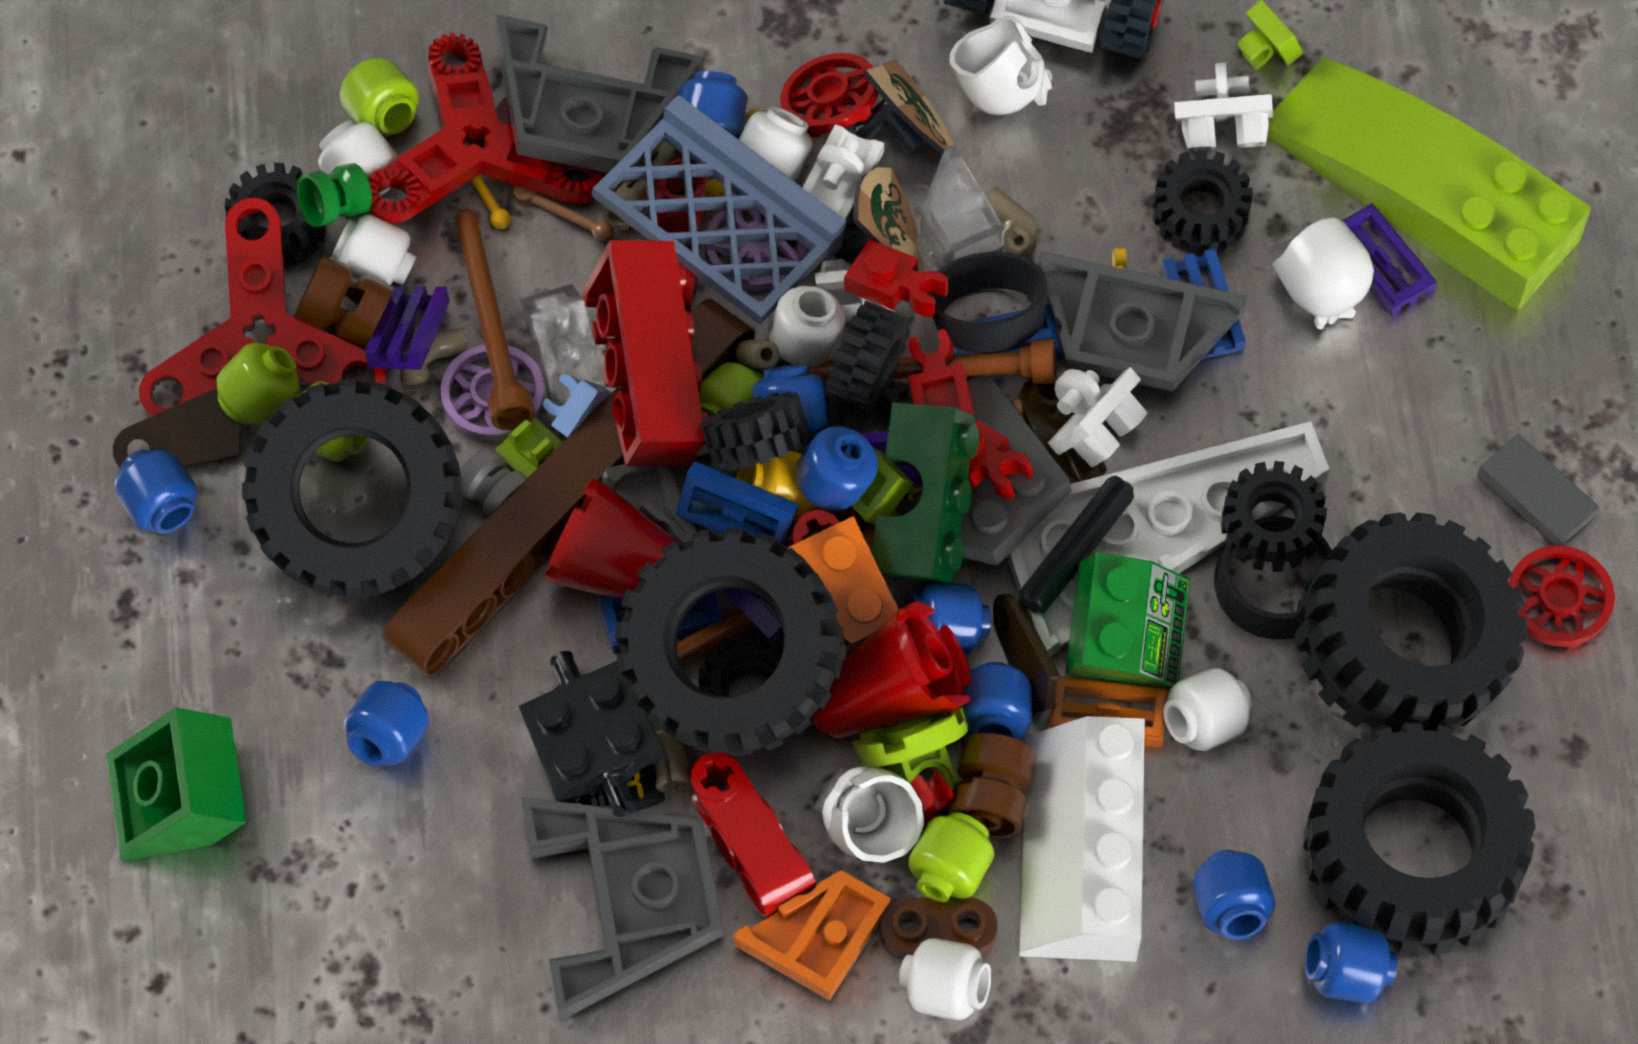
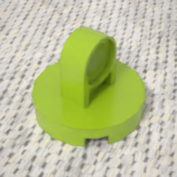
[852,706,969,791]

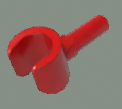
[910,769,954,845]

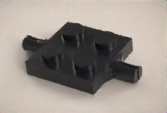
[518,651,666,817]

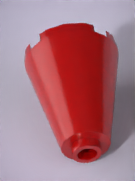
[543,478,695,607]
[811,601,972,739]

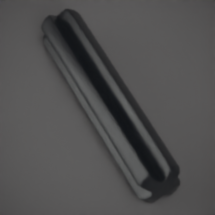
[1019,475,1134,615]

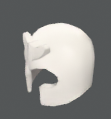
[950,15,1053,115]
[1272,217,1374,330]
[814,766,924,863]

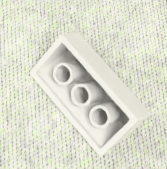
[1019,716,1145,962]

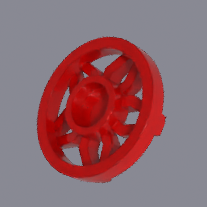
[780,53,879,137]
[1509,546,1615,648]

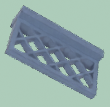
[592,95,847,325]

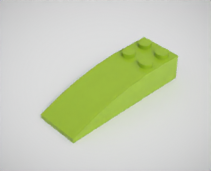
[1267,57,1591,312]

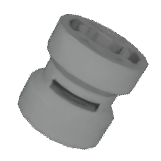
[461,447,527,518]

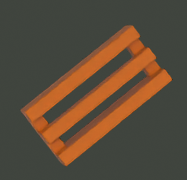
[1049,676,1168,748]

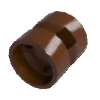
[293,254,394,349]
[947,733,1037,839]

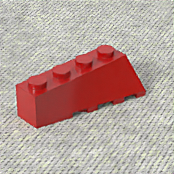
[581,240,708,466]

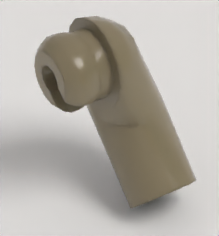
[979,186,1037,258]
[400,327,468,385]
[736,339,784,378]

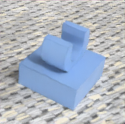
[542,374,611,438]

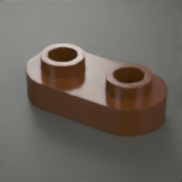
[880,897,998,960]

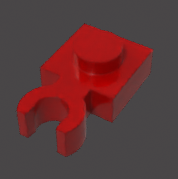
[844,239,948,317]
[908,329,975,416]
[968,420,1034,499]

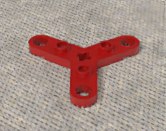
[369,33,604,223]
[139,198,388,416]

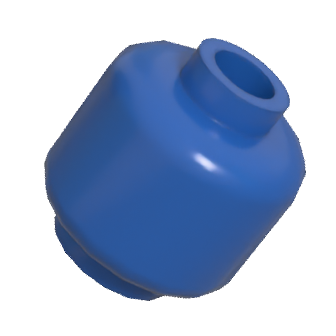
[678,71,748,140]
[752,365,829,446]
[795,426,878,511]
[113,450,198,534]
[905,582,991,657]
[962,662,1032,740]
[343,681,429,766]
[1192,850,1276,940]
[1304,922,1397,1003]

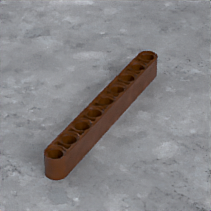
[382,298,756,676]

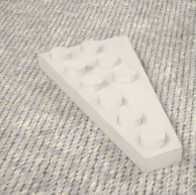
[1006,421,1330,656]

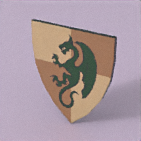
[852,59,960,164]
[834,167,923,273]

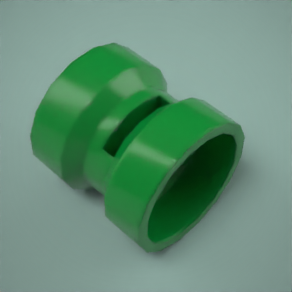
[297,163,372,227]

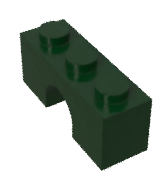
[872,402,979,584]

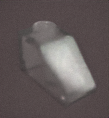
[916,145,1005,270]
[519,284,607,406]

